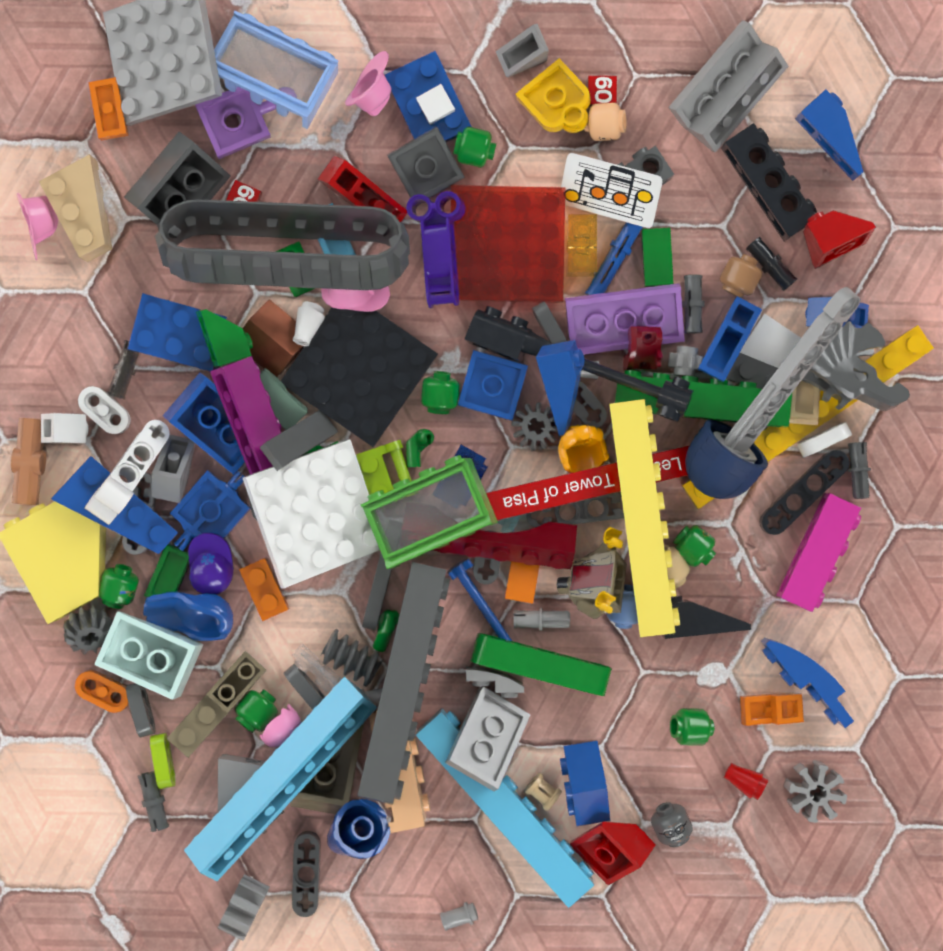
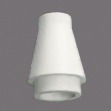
[293,301,325,346]

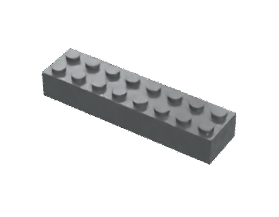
[358,562,450,805]

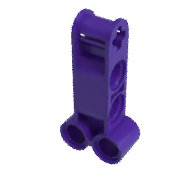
[406,191,466,308]

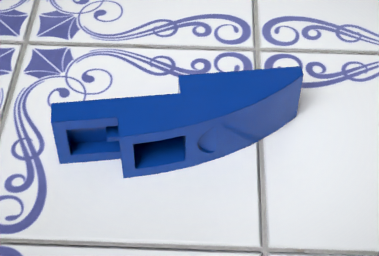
[761,638,854,728]

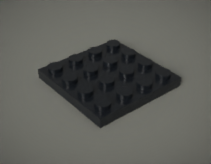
[281,307,438,448]

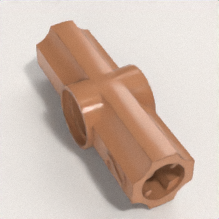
[11,418,47,505]

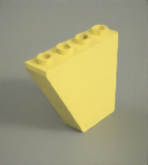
[0,502,106,624]

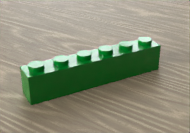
[615,370,793,428]

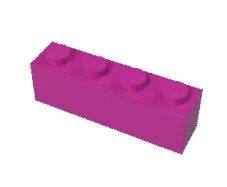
[776,493,861,612]

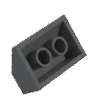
[124,132,231,225]

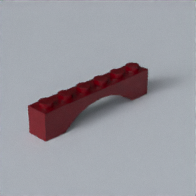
[401,502,577,570]

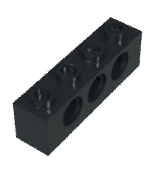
[721,123,817,242]

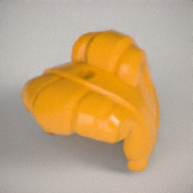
[558,425,609,473]

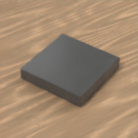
[387,126,465,198]

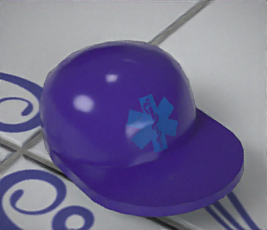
[188,533,234,595]

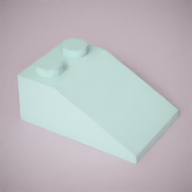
[94,611,203,700]

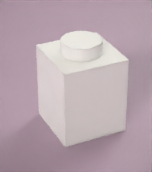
[41,413,89,444]

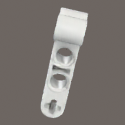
[85,420,170,525]

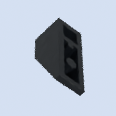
[662,595,751,639]

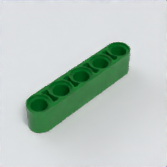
[470,633,612,696]

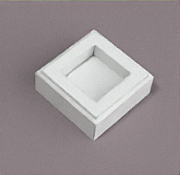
[416,84,455,125]

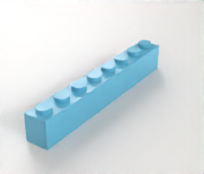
[184,677,378,881]
[416,709,594,908]

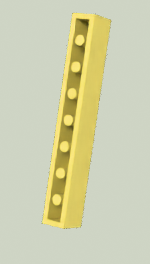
[610,399,680,637]

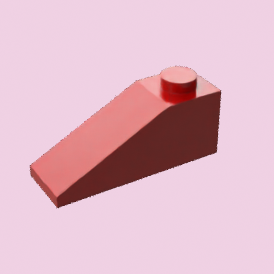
[318,156,407,222]

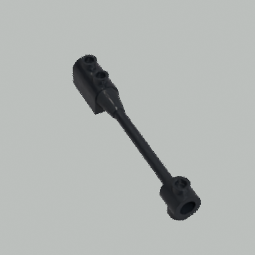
[465,306,694,422]

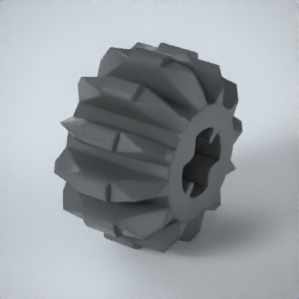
[512,402,558,451]
[63,605,112,655]

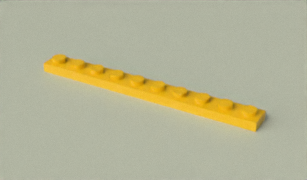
[681,325,934,509]

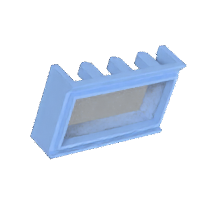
[214,11,338,129]

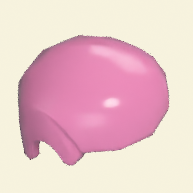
[260,704,301,748]

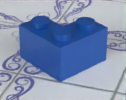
[560,741,610,826]

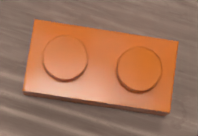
[88,77,129,141]
[239,558,290,622]

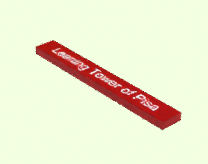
[486,445,690,520]

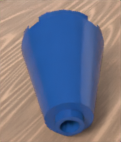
[327,799,390,859]

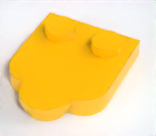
[515,58,591,133]

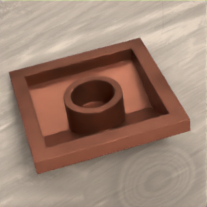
[243,299,304,378]

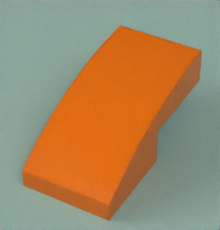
[505,562,540,604]
[740,693,804,726]

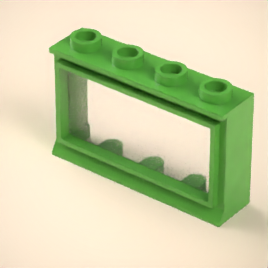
[360,455,498,569]

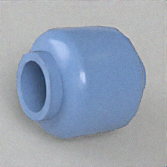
[606,584,638,629]

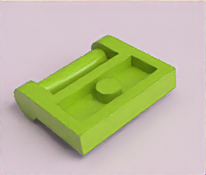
[356,439,419,502]

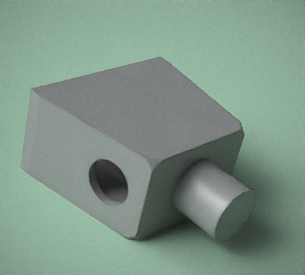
[218,754,266,813]

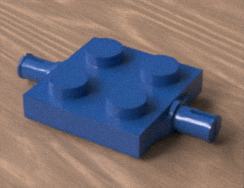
[170,470,251,551]

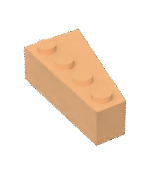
[369,708,430,833]

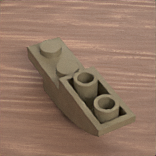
[167,651,266,758]

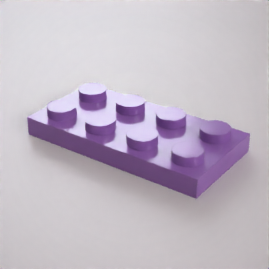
[565,283,685,355]

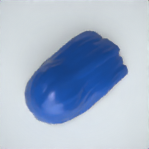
[143,592,233,641]

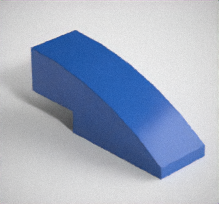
[698,296,762,382]

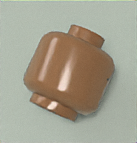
[719,254,762,298]

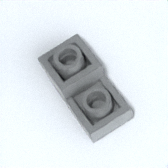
[466,667,524,698]

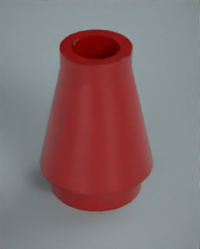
[723,763,768,800]

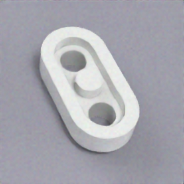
[78,386,131,434]

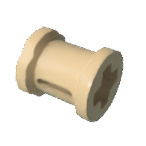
[524,773,562,811]

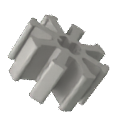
[784,760,847,823]
[217,874,270,941]

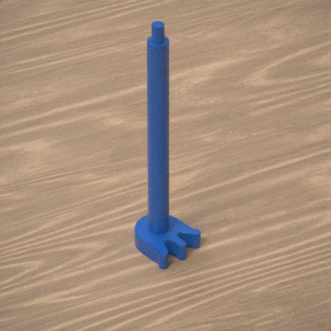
[447,559,512,641]

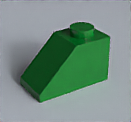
[196,309,253,367]

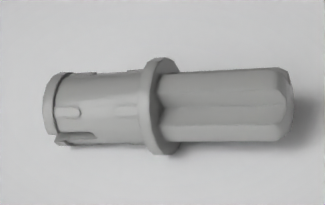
[513,608,570,631]

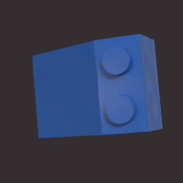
[162,372,245,475]

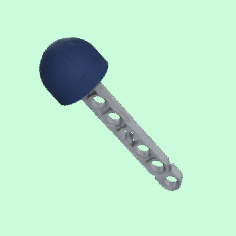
[685,287,860,499]

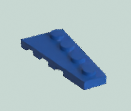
[51,456,178,554]

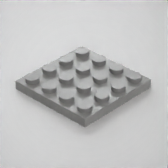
[103,0,222,126]

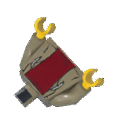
[557,527,627,619]

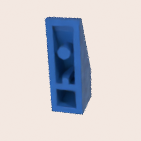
[795,89,863,181]
[536,340,584,436]

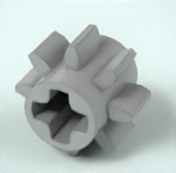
[668,346,703,377]

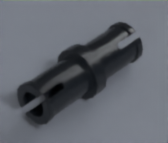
[746,237,797,291]

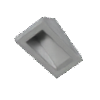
[495,24,549,77]

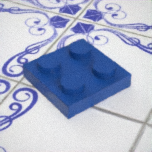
[458,350,528,421]

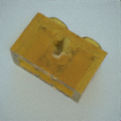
[566,214,597,277]

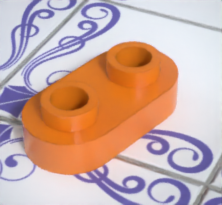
[75,670,129,713]

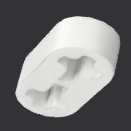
[797,422,852,458]

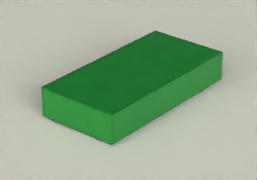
[641,228,674,287]
[144,544,190,597]

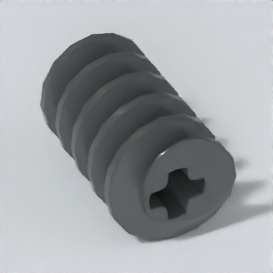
[320,629,384,687]

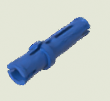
[585,222,643,295]

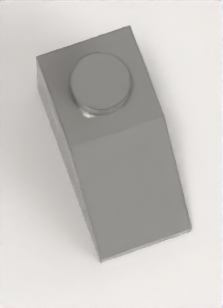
[152,435,195,503]

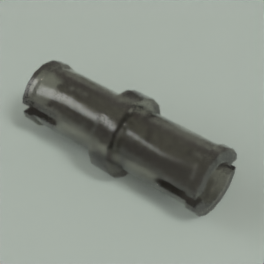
[107,340,140,400]

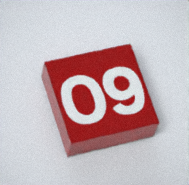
[588,76,617,106]
[226,180,262,202]

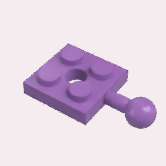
[195,87,297,159]

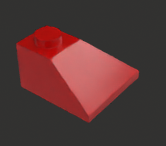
[803,210,876,269]
[569,822,656,885]

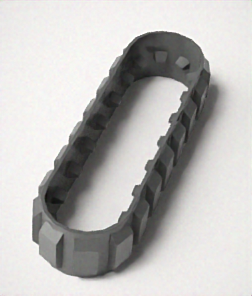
[155,199,410,291]

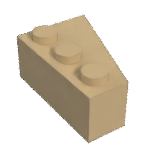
[39,154,113,262]

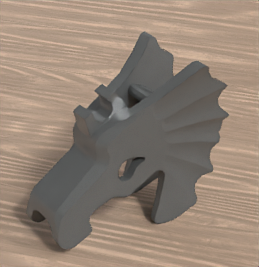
[801,321,910,411]

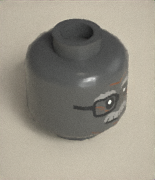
[651,802,693,847]

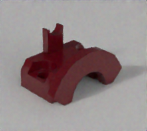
[623,326,663,370]

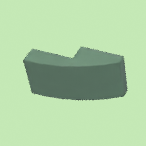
[260,368,308,430]

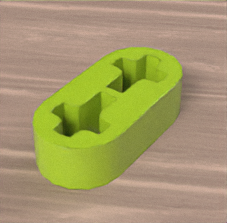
[150,733,176,789]

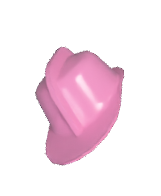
[345,51,391,116]
[17,193,58,260]
[321,286,390,312]

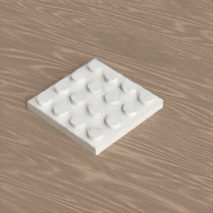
[243,439,380,588]

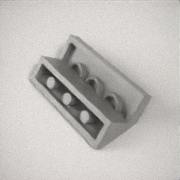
[668,20,789,152]

